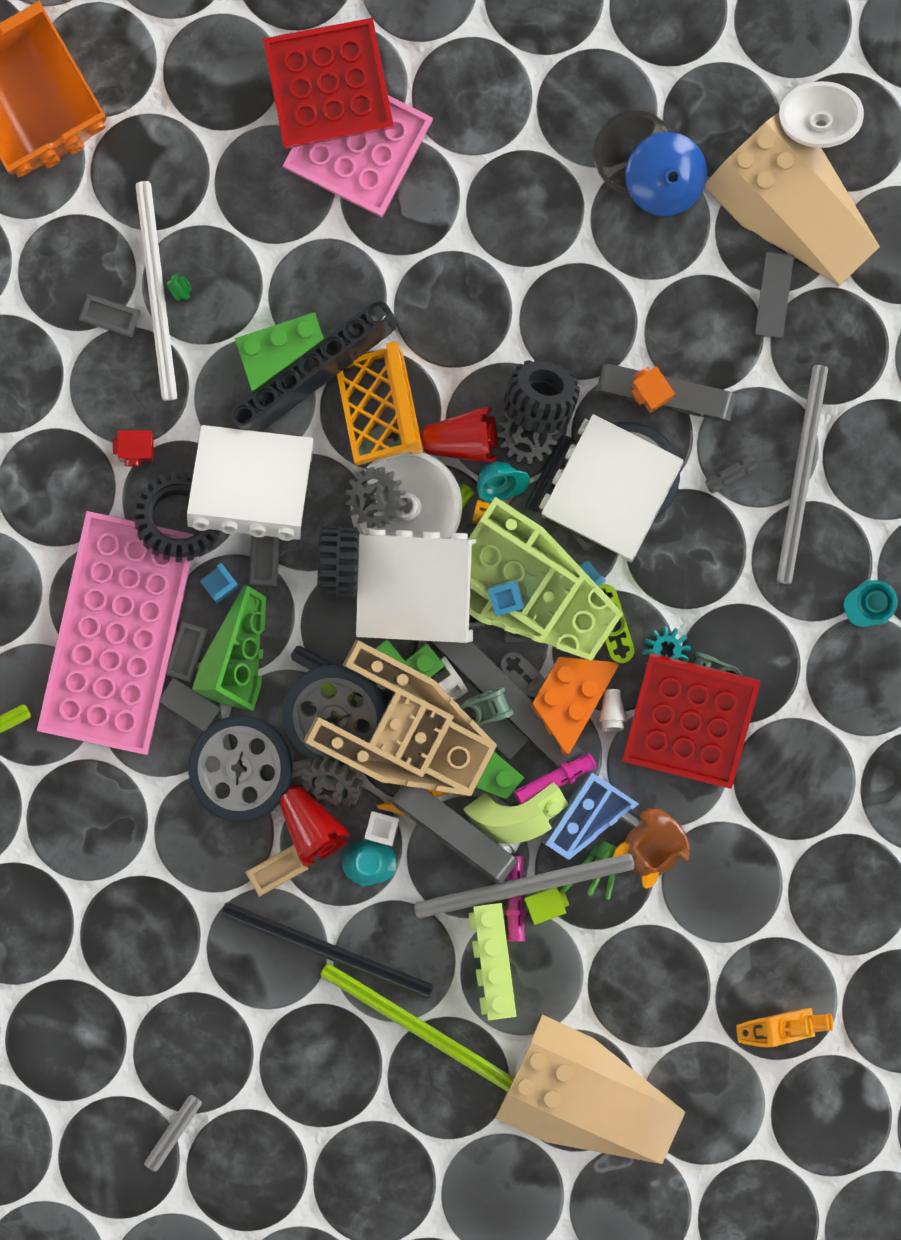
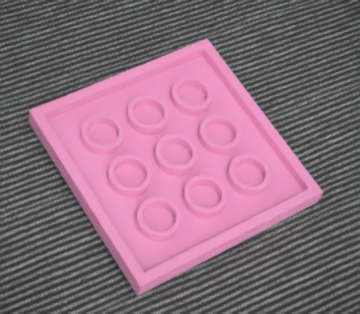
[283,95,433,218]

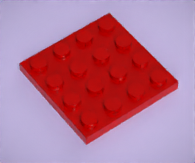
[263,18,394,149]
[622,653,760,789]

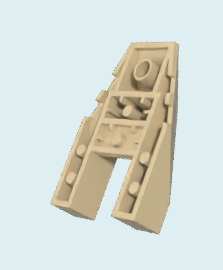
[303,640,497,796]

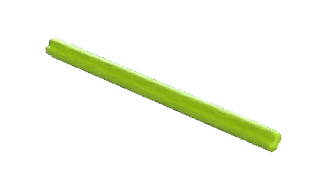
[321,964,514,1092]

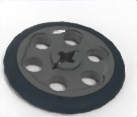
[283,665,388,767]

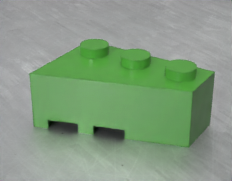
[235,312,324,393]
[475,752,525,800]

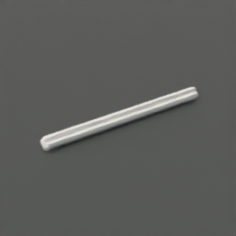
[136,181,177,401]

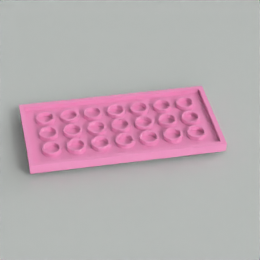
[37,511,195,755]

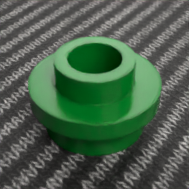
[167,274,192,301]

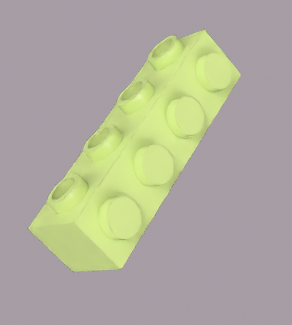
[468,903,517,1020]

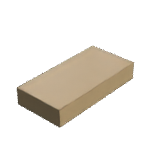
[246,845,309,897]

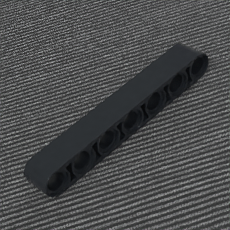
[231,301,397,432]

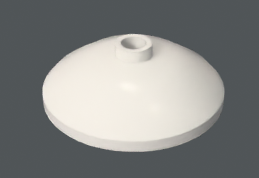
[779,81,864,148]

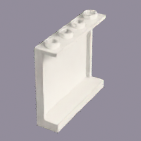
[539,414,683,563]
[187,425,313,541]
[356,529,476,643]

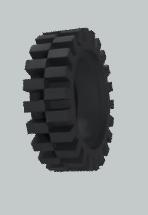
[135,472,220,562]

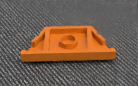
[530,657,619,757]

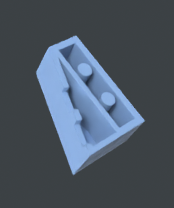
[540,772,638,860]

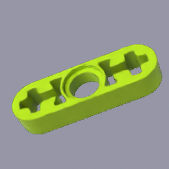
[598,584,634,664]

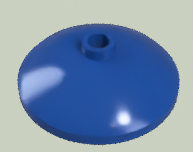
[625,132,707,216]

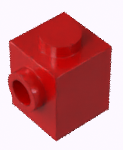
[113,430,154,467]

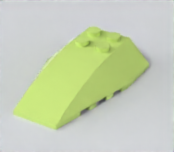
[468,497,623,661]

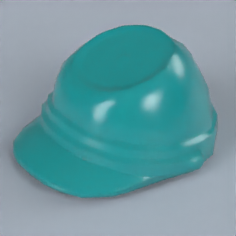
[477,462,530,503]
[844,579,898,627]
[342,839,396,887]

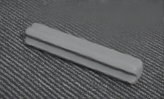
[144,1095,202,1172]

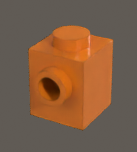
[631,366,675,413]

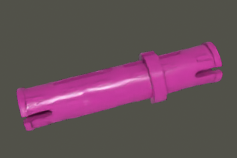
[513,752,597,805]
[504,856,527,942]

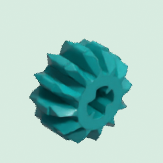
[642,626,691,664]

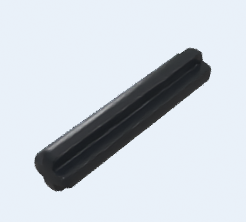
[525,435,575,513]

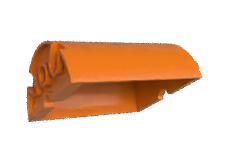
[0,1,106,177]

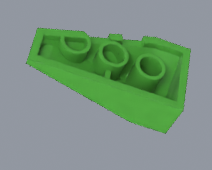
[192,586,266,711]

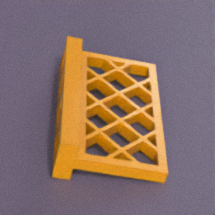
[337,341,423,466]

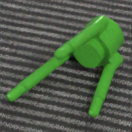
[561,841,617,900]

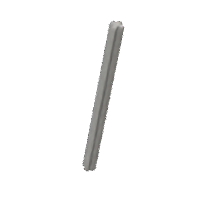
[776,365,828,585]
[414,854,634,918]

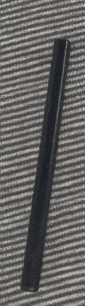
[221,902,433,999]

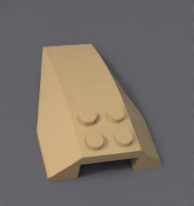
[704,112,880,286]
[495,1015,685,1164]

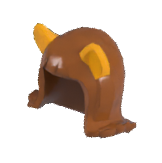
[613,807,690,889]

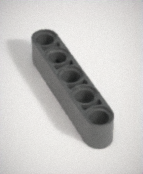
[596,364,736,422]
[390,785,518,885]

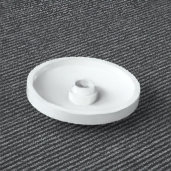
[351,451,462,538]

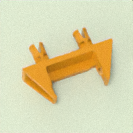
[736,1008,833,1047]

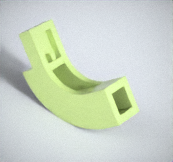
[463,782,569,844]

